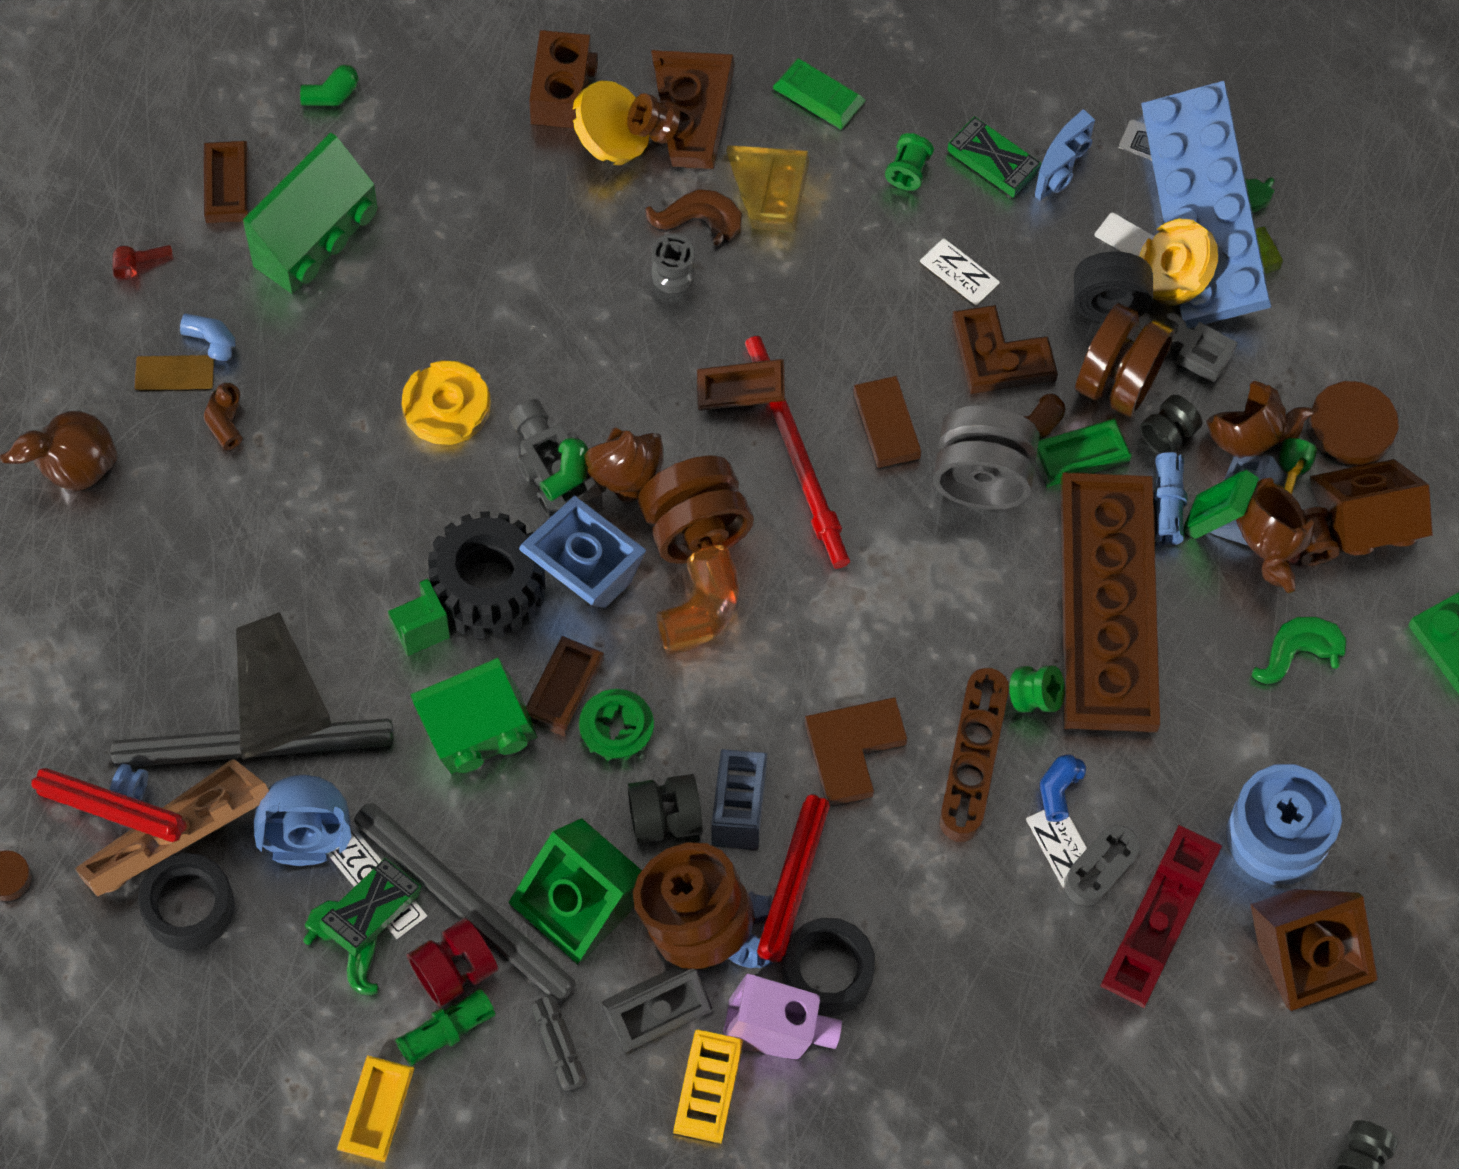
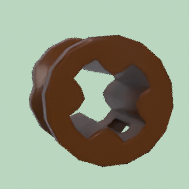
[1300,507,1340,566]

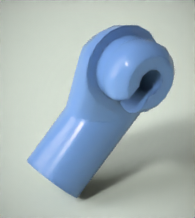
[180,313,236,361]

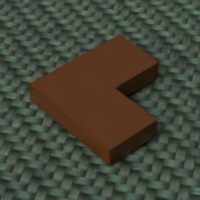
[952,305,1058,394]
[804,697,907,806]

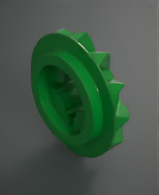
[579,689,654,761]

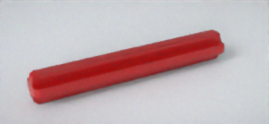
[31,768,187,842]
[757,794,830,963]

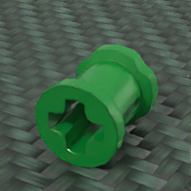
[885,133,934,191]

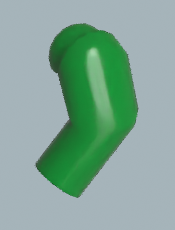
[300,64,359,106]
[540,438,589,502]

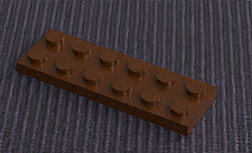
[1060,473,1160,732]

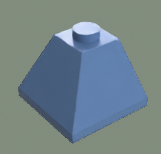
[519,495,646,608]

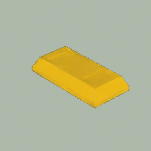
[337,1055,415,1162]

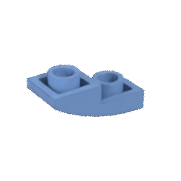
[1034,109,1095,201]

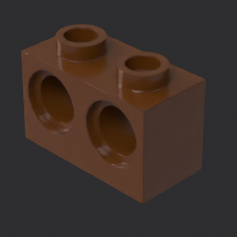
[529,30,598,129]

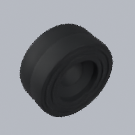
[1074,251,1153,322]

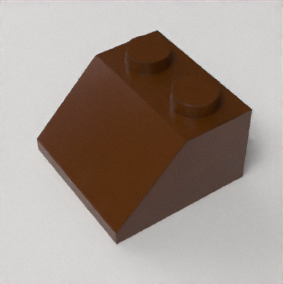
[1310,459,1433,555]

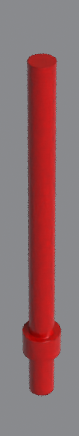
[745,336,850,569]

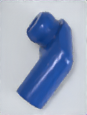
[1040,754,1086,822]

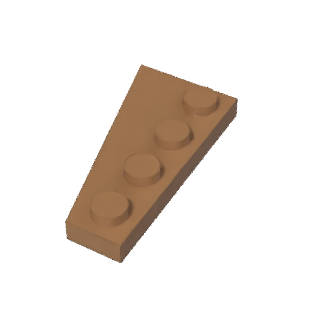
[75,758,269,897]

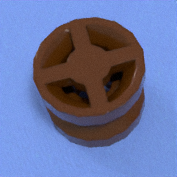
[627,93,680,144]

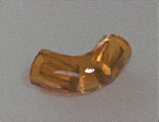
[656,545,740,656]

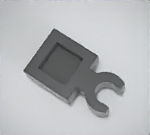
[1164,313,1238,383]

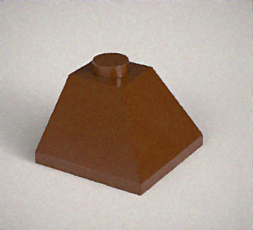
[1250,889,1378,1011]

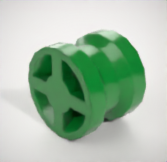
[1009,665,1065,713]

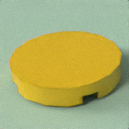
[573,80,649,165]
[1139,218,1218,306]
[401,360,491,445]

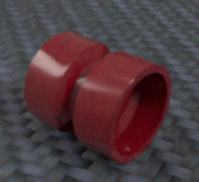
[406,917,498,1008]

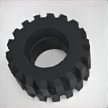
[428,511,546,639]

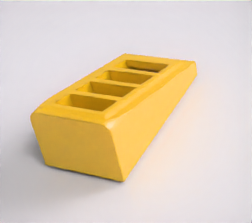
[673,1030,743,1144]

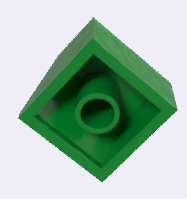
[410,657,538,774]
[508,818,642,964]

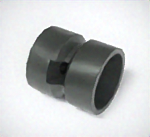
[627,774,703,844]

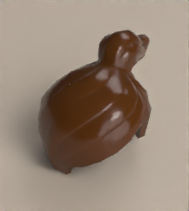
[1206,381,1313,458]
[0,411,118,491]
[584,427,664,504]
[1236,478,1315,594]

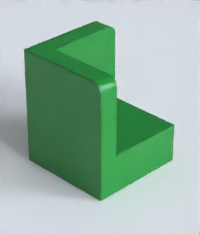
[388,578,450,656]

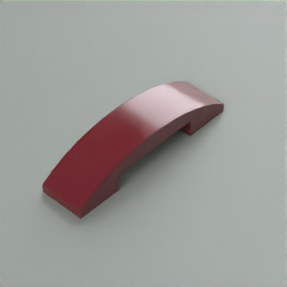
[1100,825,1222,1008]

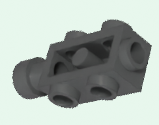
[508,399,606,517]

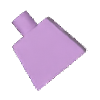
[722,974,842,1059]

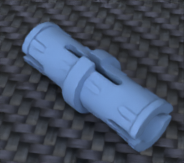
[1153,452,1188,545]

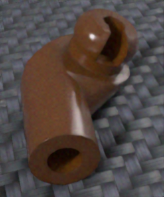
[204,383,243,451]
[1024,393,1066,438]

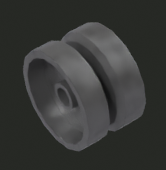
[933,405,1040,510]

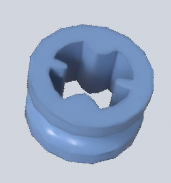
[110,763,148,801]

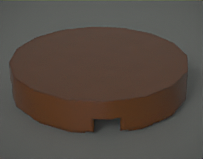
[1308,381,1399,465]

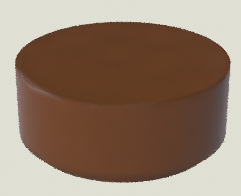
[0,850,32,901]

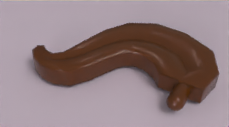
[645,189,742,246]

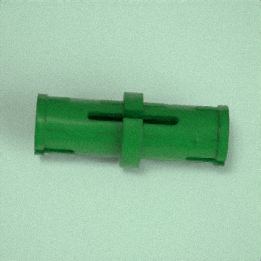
[395,988,496,1067]

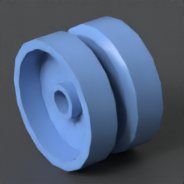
[1226,764,1342,885]

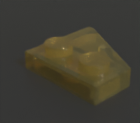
[726,145,810,232]

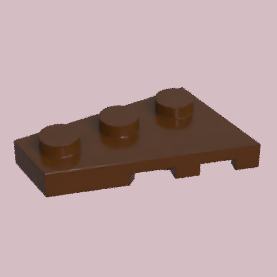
[651,50,735,169]

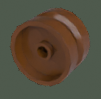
[1075,303,1175,418]
[638,455,754,564]
[633,842,755,969]

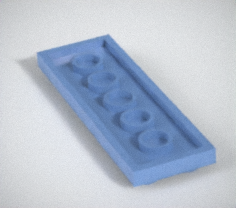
[1141,81,1272,328]

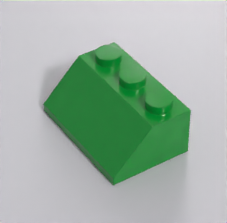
[243,132,378,294]

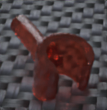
[112,245,172,280]

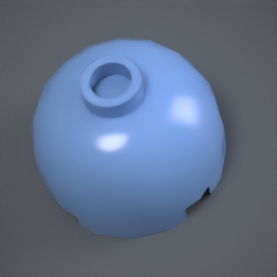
[254,775,351,866]

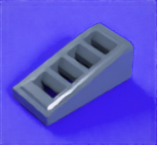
[711,749,768,850]

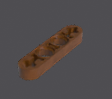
[940,668,1009,842]

